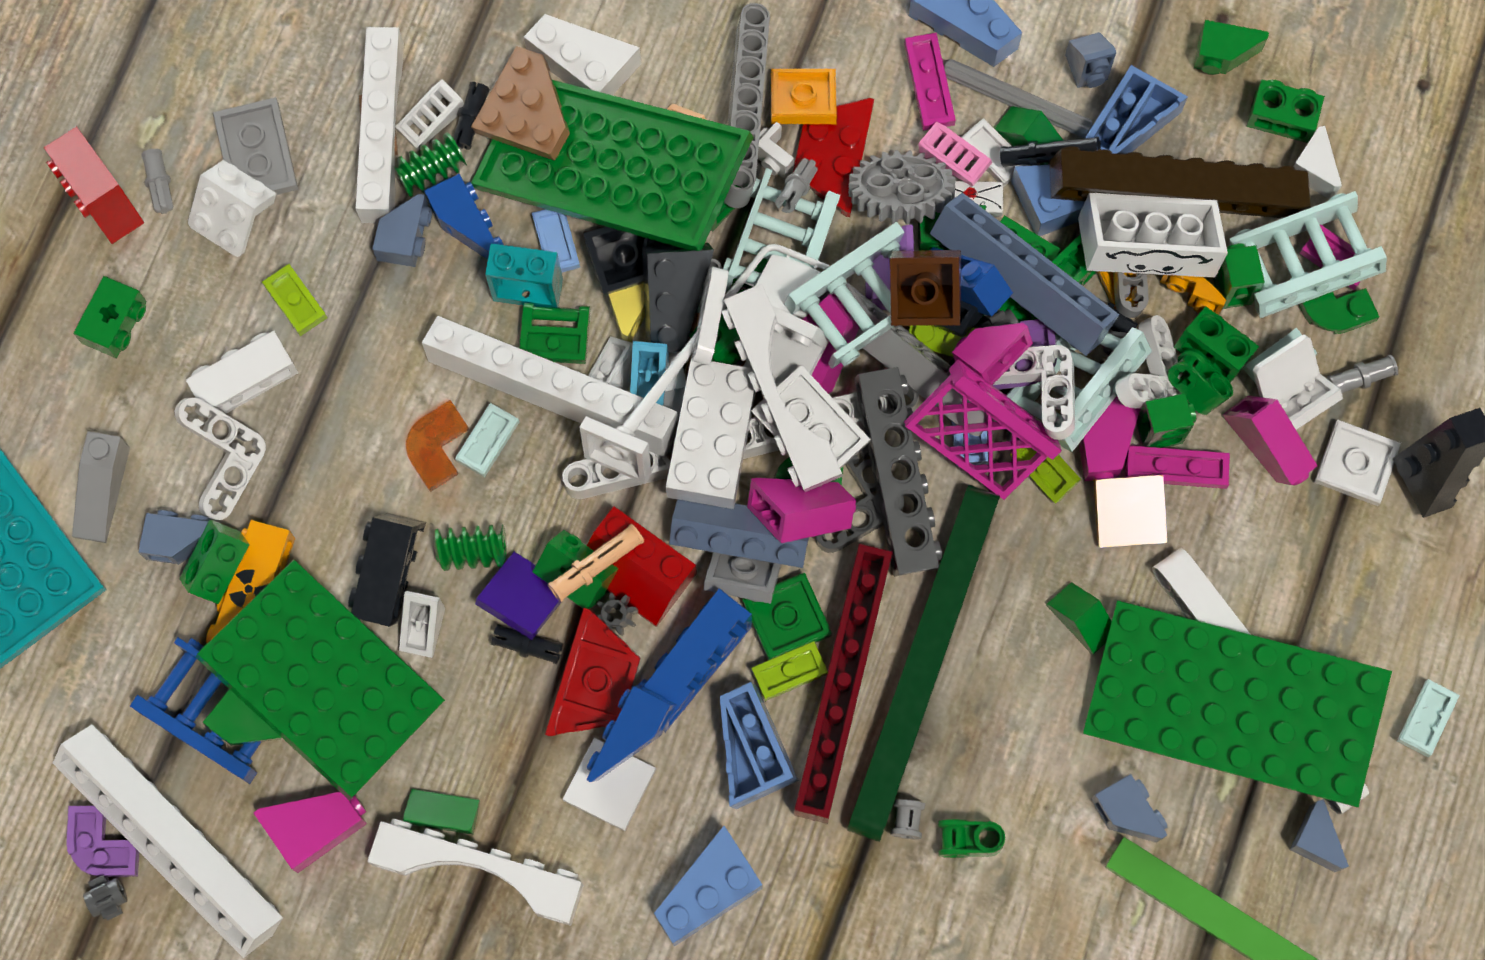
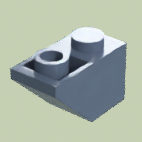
[1065,32,1117,88]
[372,194,432,267]
[138,510,210,565]
[1091,774,1168,843]

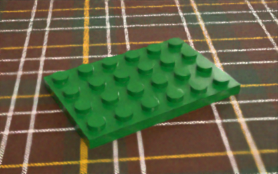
[196,560,445,801]

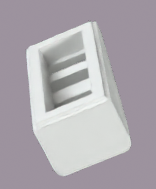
[395,79,464,151]

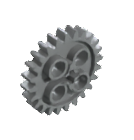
[849,150,956,224]

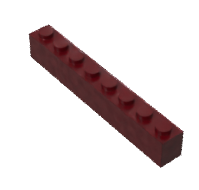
[794,544,892,824]

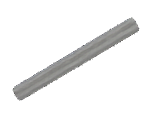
[944,59,1093,138]

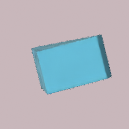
[630,341,669,406]

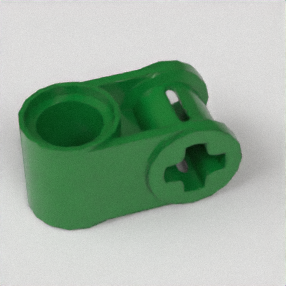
[1168,349,1233,415]
[938,819,1006,858]

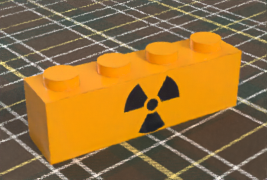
[206,520,295,644]

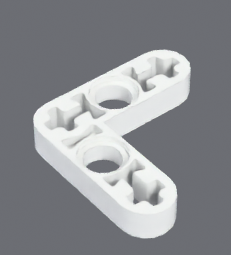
[692,267,729,365]
[1115,315,1182,409]
[993,345,1075,440]
[174,398,266,520]

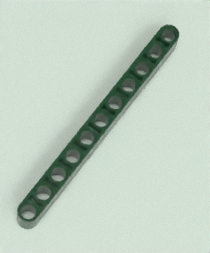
[847,484,1000,842]

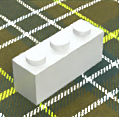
[185,331,298,419]

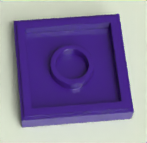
[475,552,564,640]

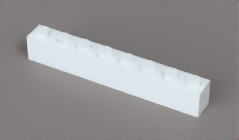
[422,316,679,457]
[53,724,283,958]

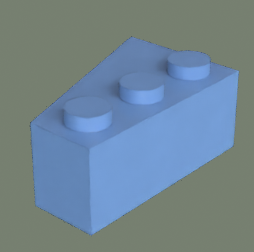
[909,0,1022,67]
[1085,65,1188,154]
[720,682,799,809]
[654,826,763,947]

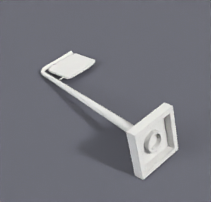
[579,244,831,484]

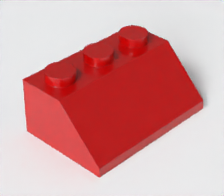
[586,506,697,627]

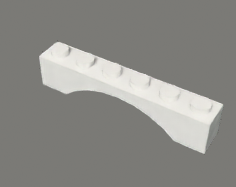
[356,27,404,223]
[722,284,843,492]
[367,818,584,926]

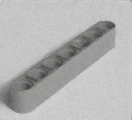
[724,3,770,208]
[818,282,987,436]

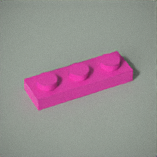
[904,33,956,131]
[1126,445,1230,489]

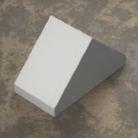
[1293,126,1342,199]
[399,591,445,658]

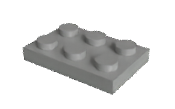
[213,97,299,195]

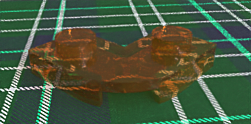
[406,400,469,492]

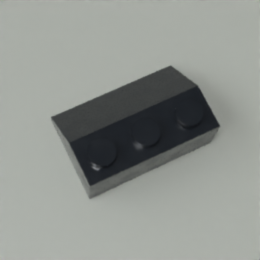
[584,227,670,296]

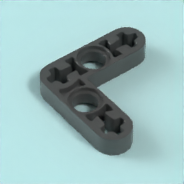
[816,445,904,553]

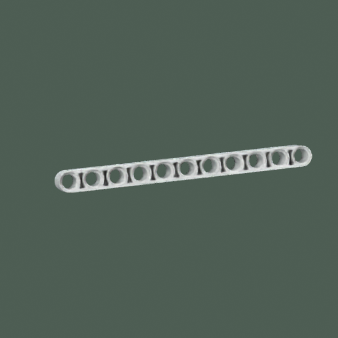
[562,384,919,499]

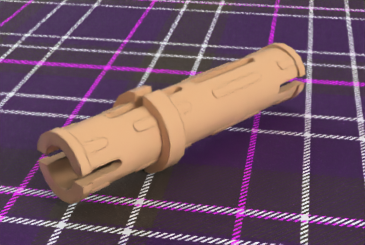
[548,524,644,602]

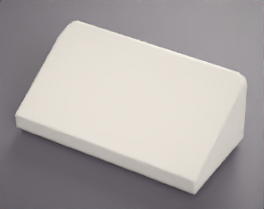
[588,336,633,391]

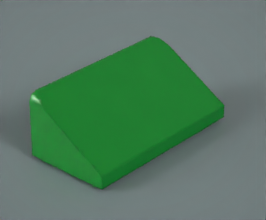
[403,789,480,835]

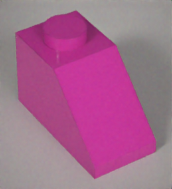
[952,323,1033,385]

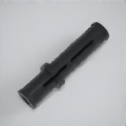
[1000,137,1101,167]

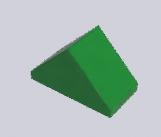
[994,106,1064,165]
[1046,582,1112,655]

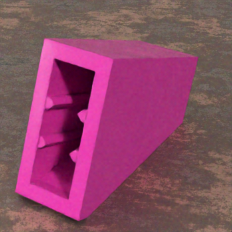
[802,294,859,394]
[1079,396,1140,481]
[1222,396,1318,486]
[747,478,856,543]
[253,792,367,873]

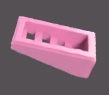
[918,122,992,187]

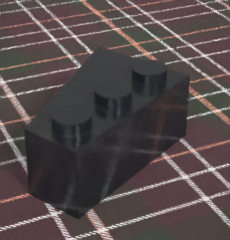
[1392,408,1485,518]
[348,513,426,627]

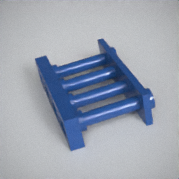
[130,637,261,784]

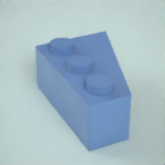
[1011,165,1085,236]

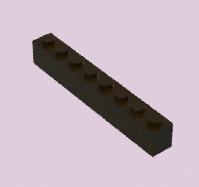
[1049,146,1311,218]

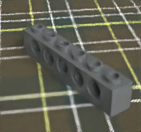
[854,367,942,577]

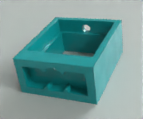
[485,243,563,308]

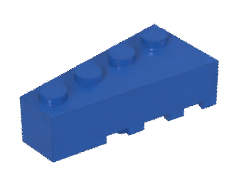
[638,588,752,733]

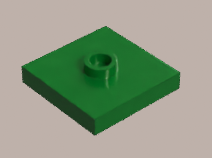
[742,573,832,661]

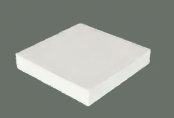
[1314,420,1401,506]
[563,738,656,831]

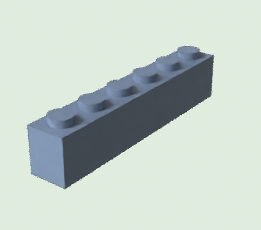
[930,193,1119,356]

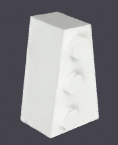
[524,14,641,95]

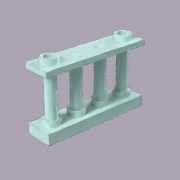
[723,168,840,317]
[1230,191,1387,318]
[784,222,905,368]
[1006,327,1152,452]

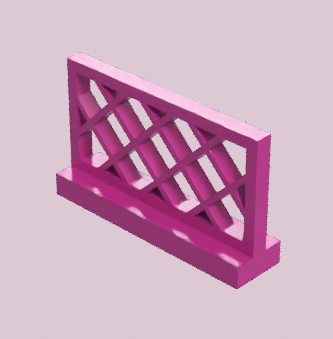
[904,359,1062,500]

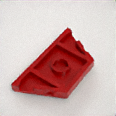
[793,98,874,217]
[545,607,641,736]

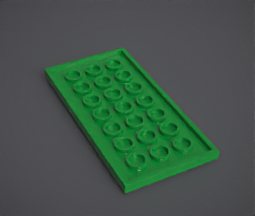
[471,80,754,251]
[1083,600,1392,808]

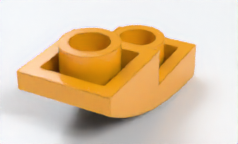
[1160,275,1226,315]

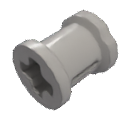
[890,799,925,840]

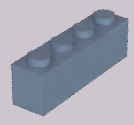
[669,499,809,568]

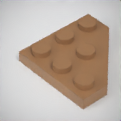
[471,46,570,161]

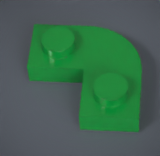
[1298,288,1380,334]

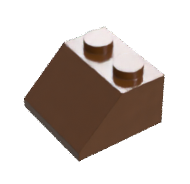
[890,250,961,326]

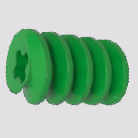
[393,132,467,197]
[434,524,507,571]

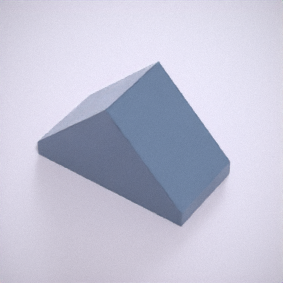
[1289,799,1349,872]

